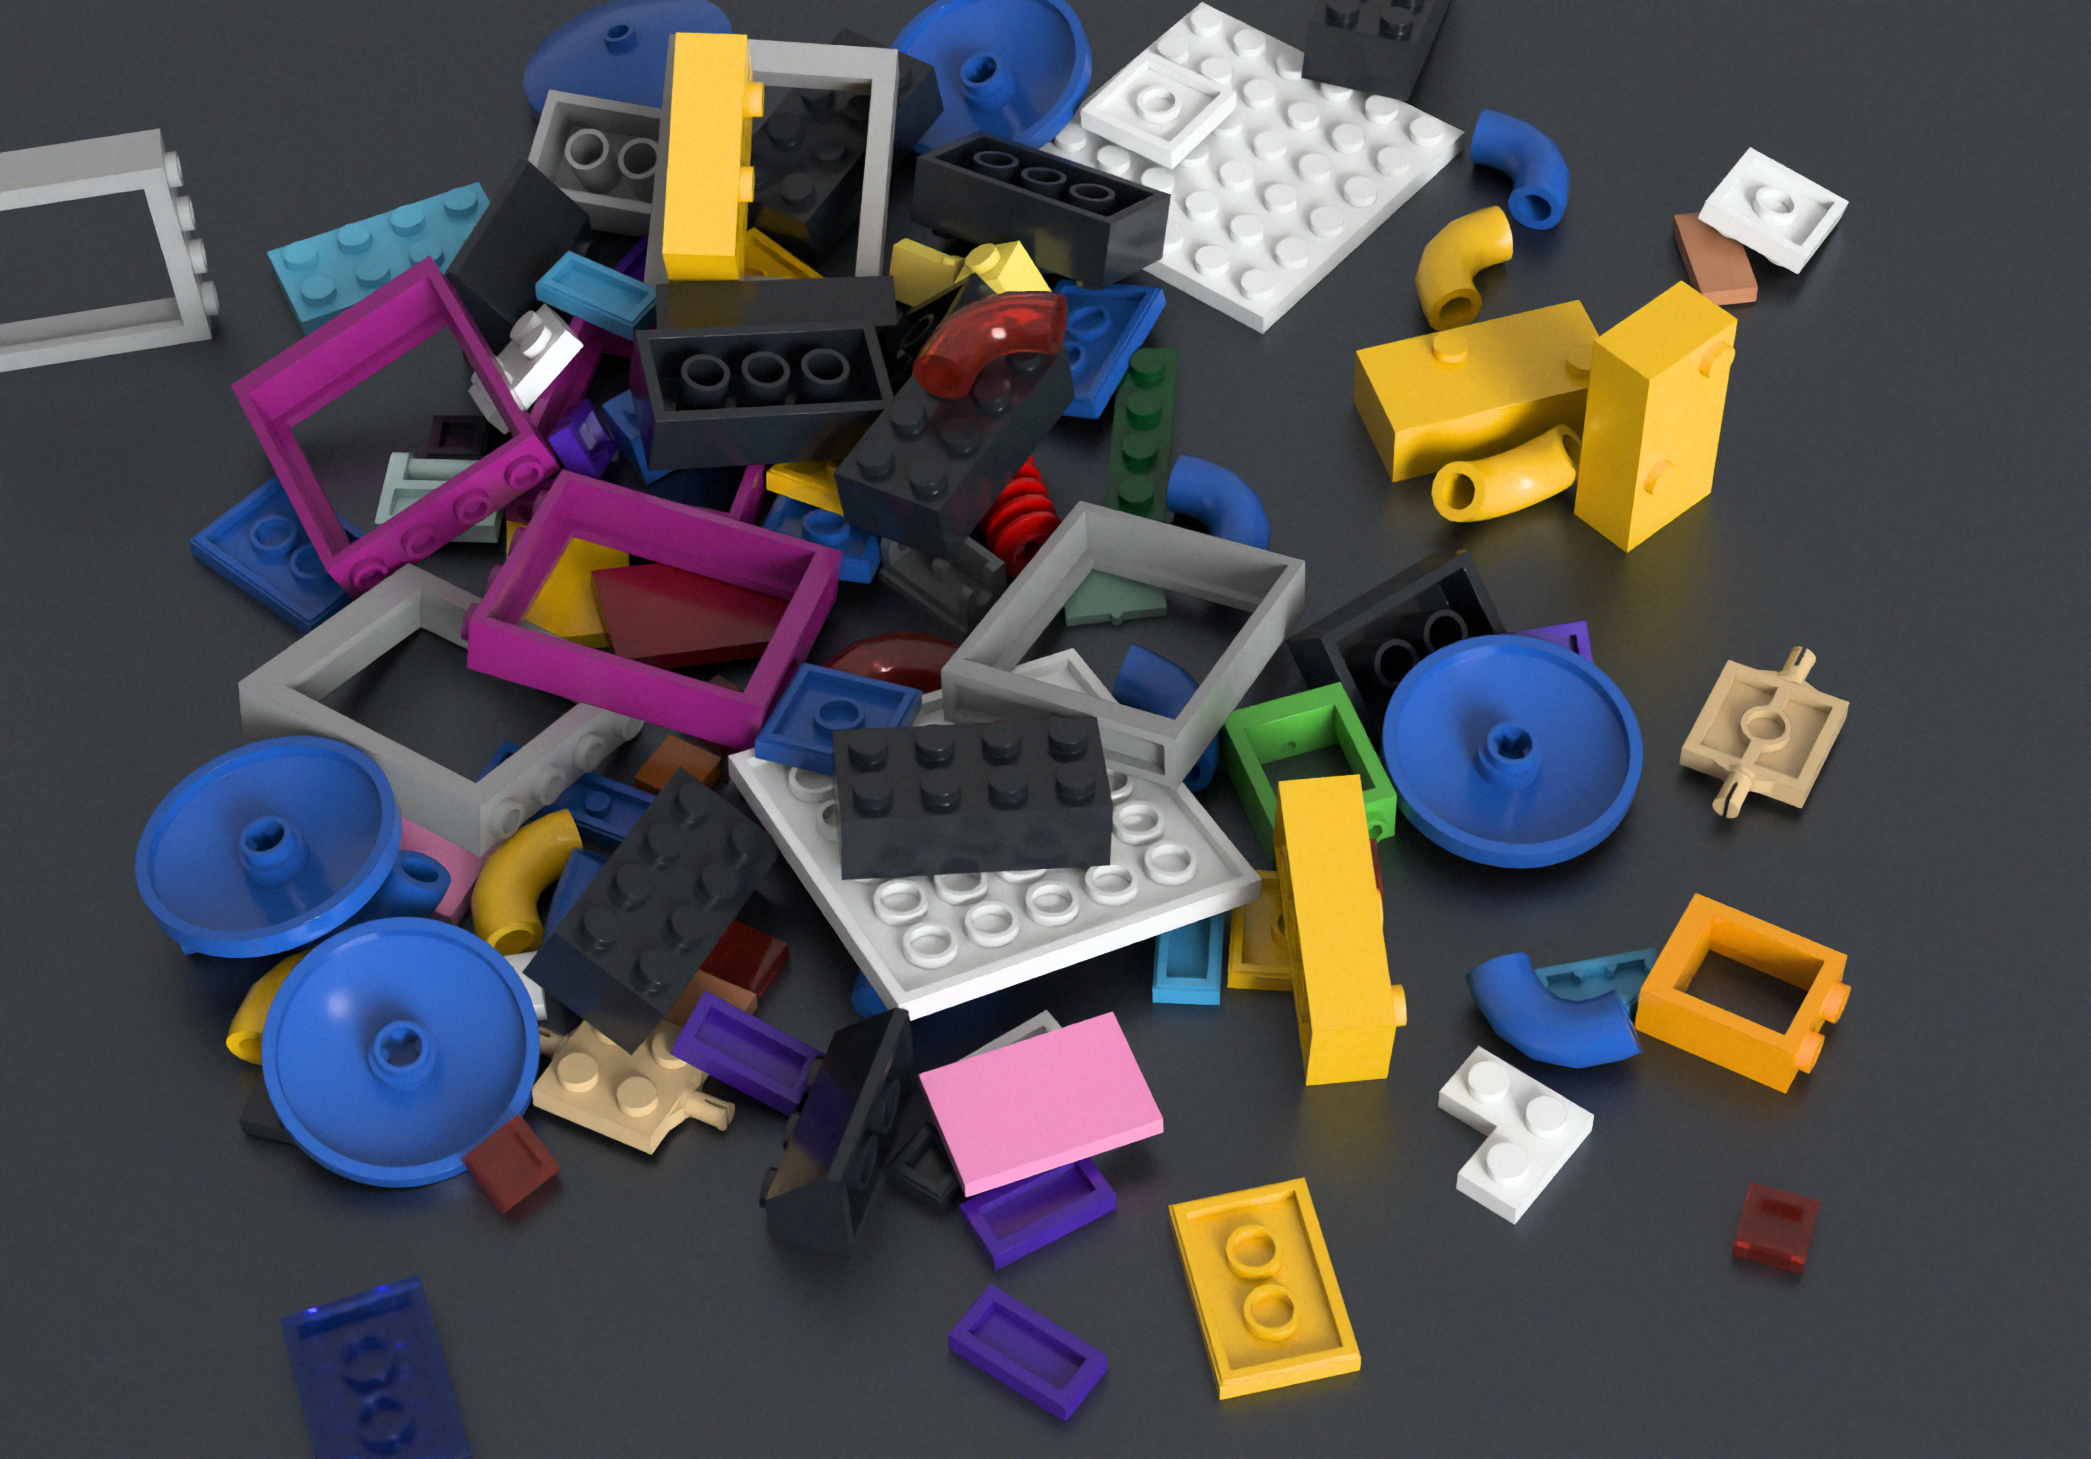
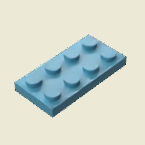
[267,182,490,337]

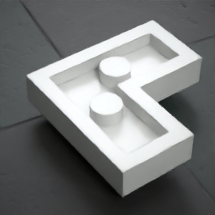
[1438,1046,1594,1225]

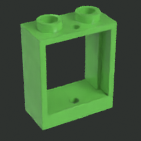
[1220,682,1397,870]

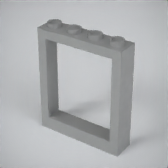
[644,34,899,288]
[0,128,220,372]
[941,501,1305,789]
[238,563,644,858]

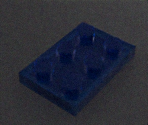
[280,1274,473,1459]

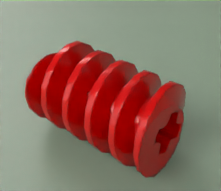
[978,454,1062,578]

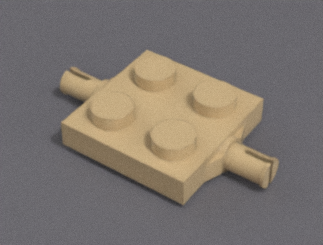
[1679,646,1850,818]
[532,1019,735,1155]

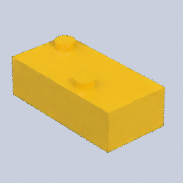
[662,32,764,284]
[1574,280,1738,553]
[1353,300,1599,483]
[1273,774,1407,1086]

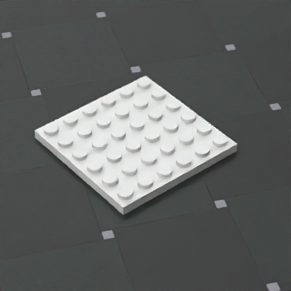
[1038,2,1465,334]
[728,648,1262,1021]

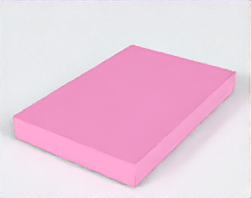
[918,1012,1163,1197]

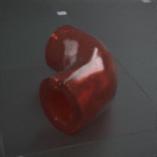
[912,291,1068,399]
[820,631,962,695]

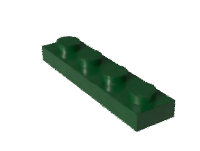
[1105,348,1179,523]

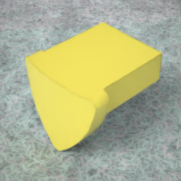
[889,238,965,307]

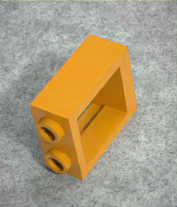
[1634,893,1851,1094]

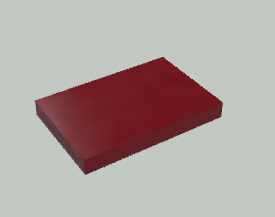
[591,563,789,669]

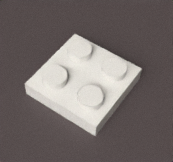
[1080,50,1236,170]
[1698,147,1849,274]
[468,303,584,435]

